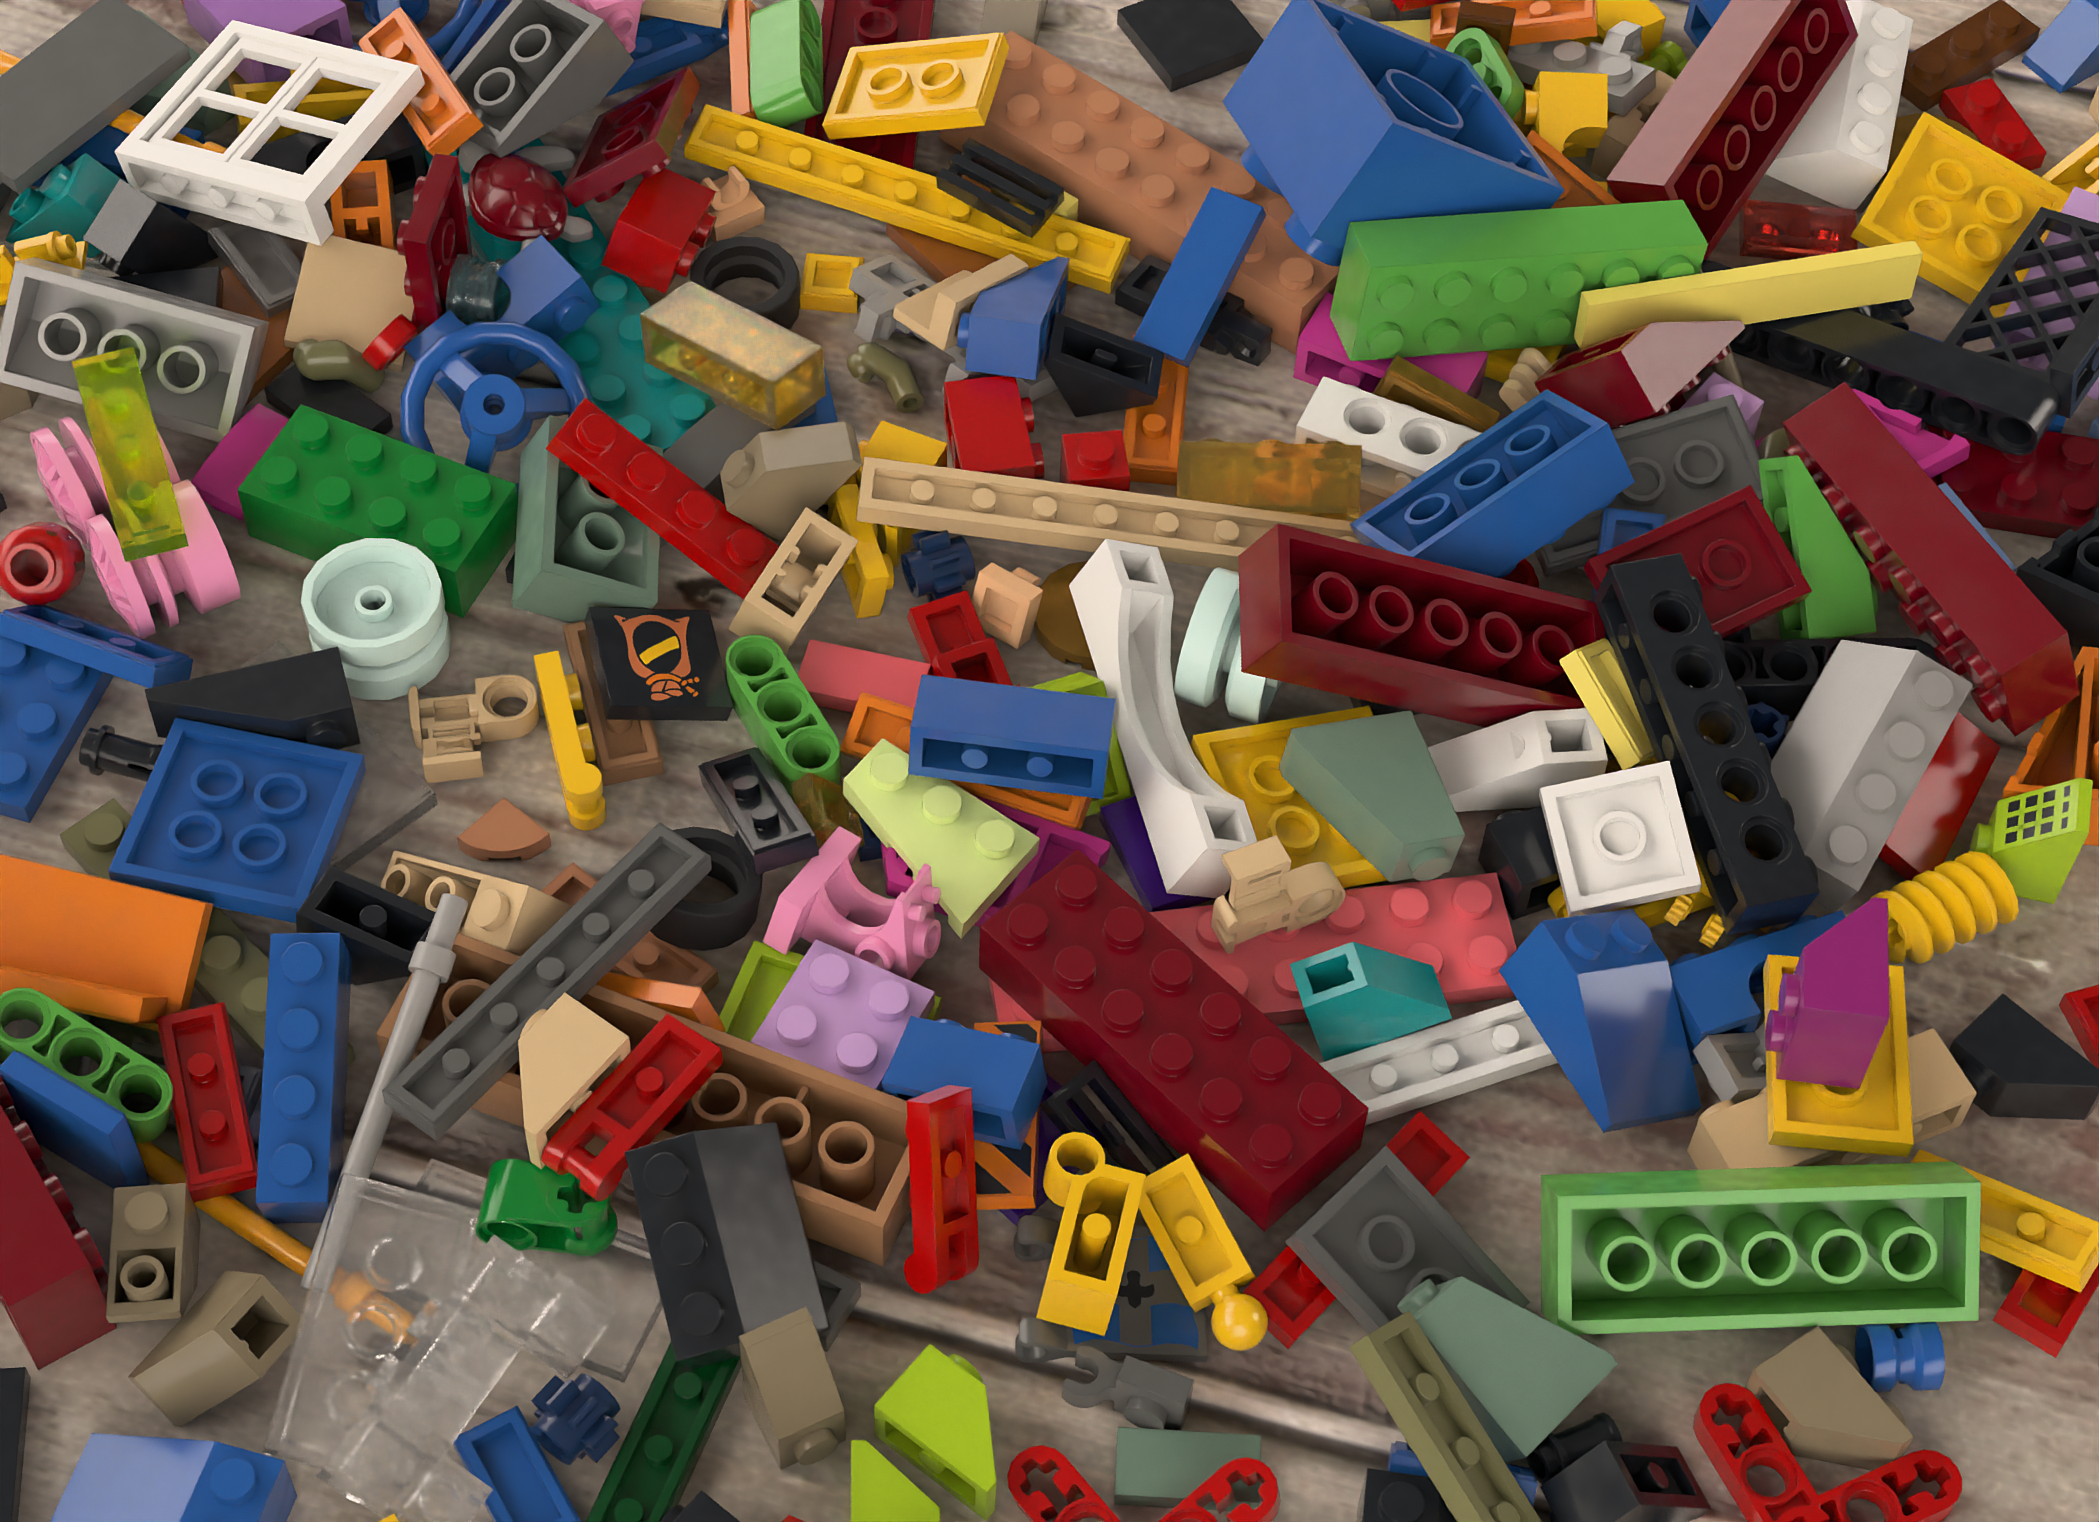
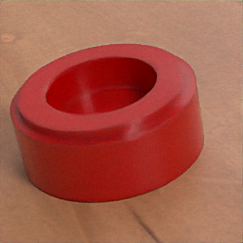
[361,314,418,372]

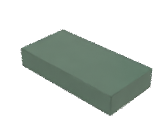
[1114,1427,1261,1511]

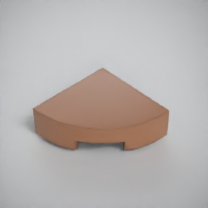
[457,798,551,862]

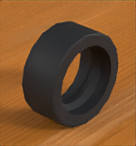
[689,236,800,347]
[650,827,763,951]

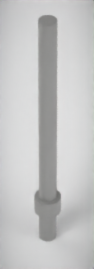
[299,893,468,1296]

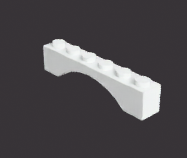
[1069,539,1257,898]

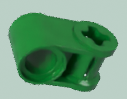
[475,1159,618,1256]

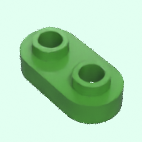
[1446,28,1524,119]

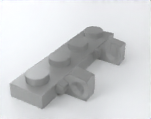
[1507,20,1656,116]
[848,253,1058,402]

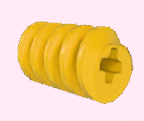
[1870,851,2019,964]

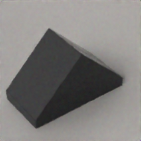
[1044,313,1164,418]

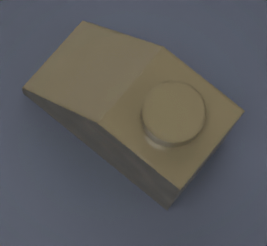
[720,421,862,543]
[739,1307,846,1470]

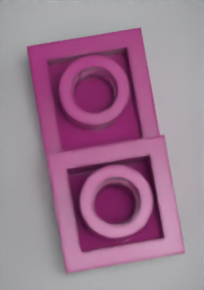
[191,403,289,520]

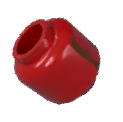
[0,522,85,605]

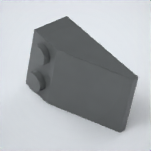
[450,0,634,158]

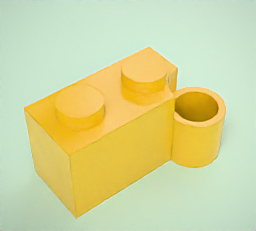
[1036,1132,1146,1336]

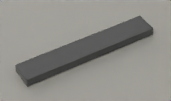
[382,823,712,1141]

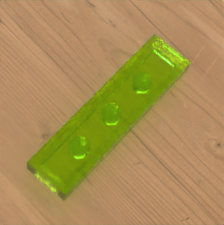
[72,347,189,562]

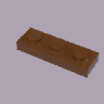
[1900,0,2040,112]

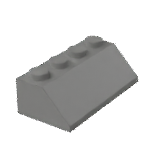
[0,257,269,442]
[1771,640,1973,913]

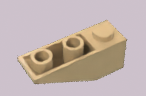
[380,850,573,956]

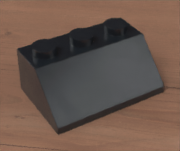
[625,1122,831,1370]

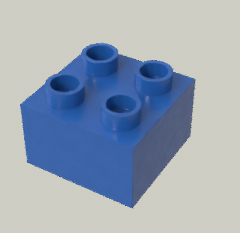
[1222,0,1564,266]

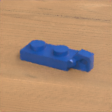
[605,9,729,97]

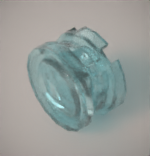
[446,253,511,325]

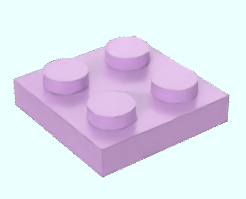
[751,939,935,1092]

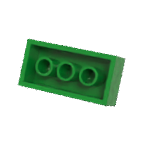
[237,404,518,618]

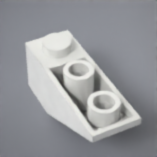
[1428,708,1608,812]

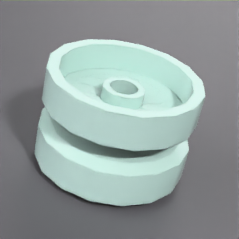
[301,538,451,700]
[1174,567,1282,724]

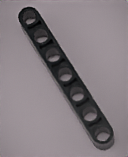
[1701,259,2061,456]

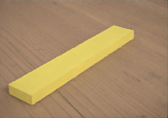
[1574,241,1923,349]

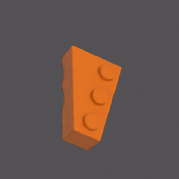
[2002,646,2099,846]

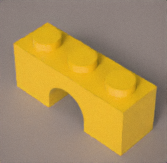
[1521,71,1608,192]

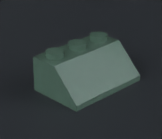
[512,415,663,622]

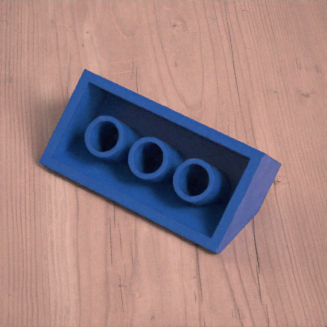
[1350,389,1635,578]

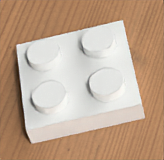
[1539,761,1702,917]

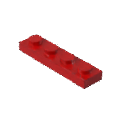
[545,398,779,600]
[1242,1110,1470,1349]

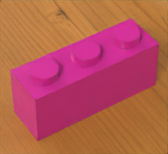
[1293,292,1489,399]

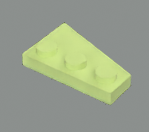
[843,738,1040,939]

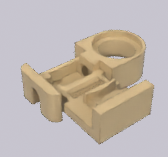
[408,675,540,784]
[1211,835,1346,954]

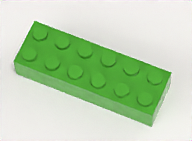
[1330,200,1708,361]
[1541,1161,1981,1335]

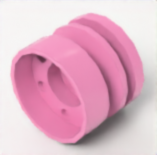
[30,390,181,551]
[85,479,241,639]

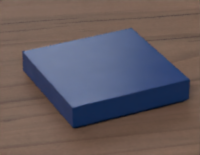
[0,1051,150,1189]

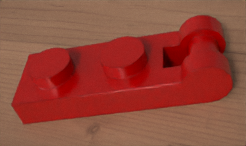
[541,1013,723,1201]
[904,1085,979,1294]

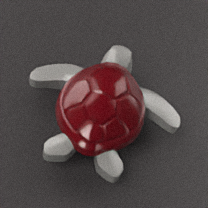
[457,139,593,251]

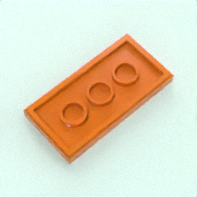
[0,853,213,1032]

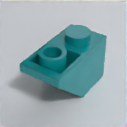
[5,153,124,258]
[1290,942,1452,1062]

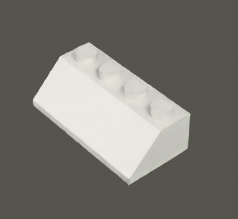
[1765,0,1914,213]

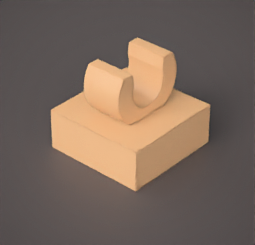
[701,166,765,243]
[972,562,1043,649]

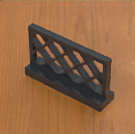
[1943,207,2099,419]

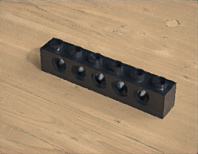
[1593,553,1820,936]

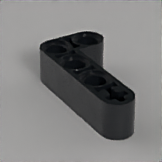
[1722,626,1941,721]

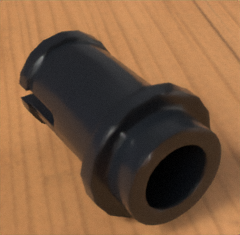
[79,725,163,782]
[1526,1412,1623,1485]

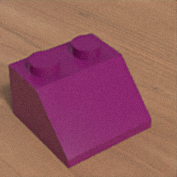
[1765,897,1889,1089]

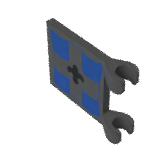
[1014,1215,1208,1363]

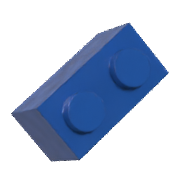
[882,1016,1048,1150]

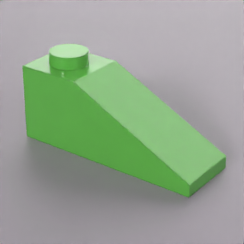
[1758,455,1878,639]

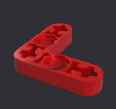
[1693,1383,1962,1522]
[1007,1445,1281,1522]

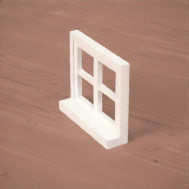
[114,20,425,246]

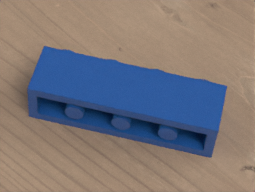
[256,933,352,1224]

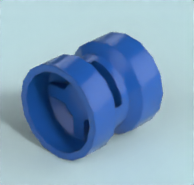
[1854,1322,1945,1392]

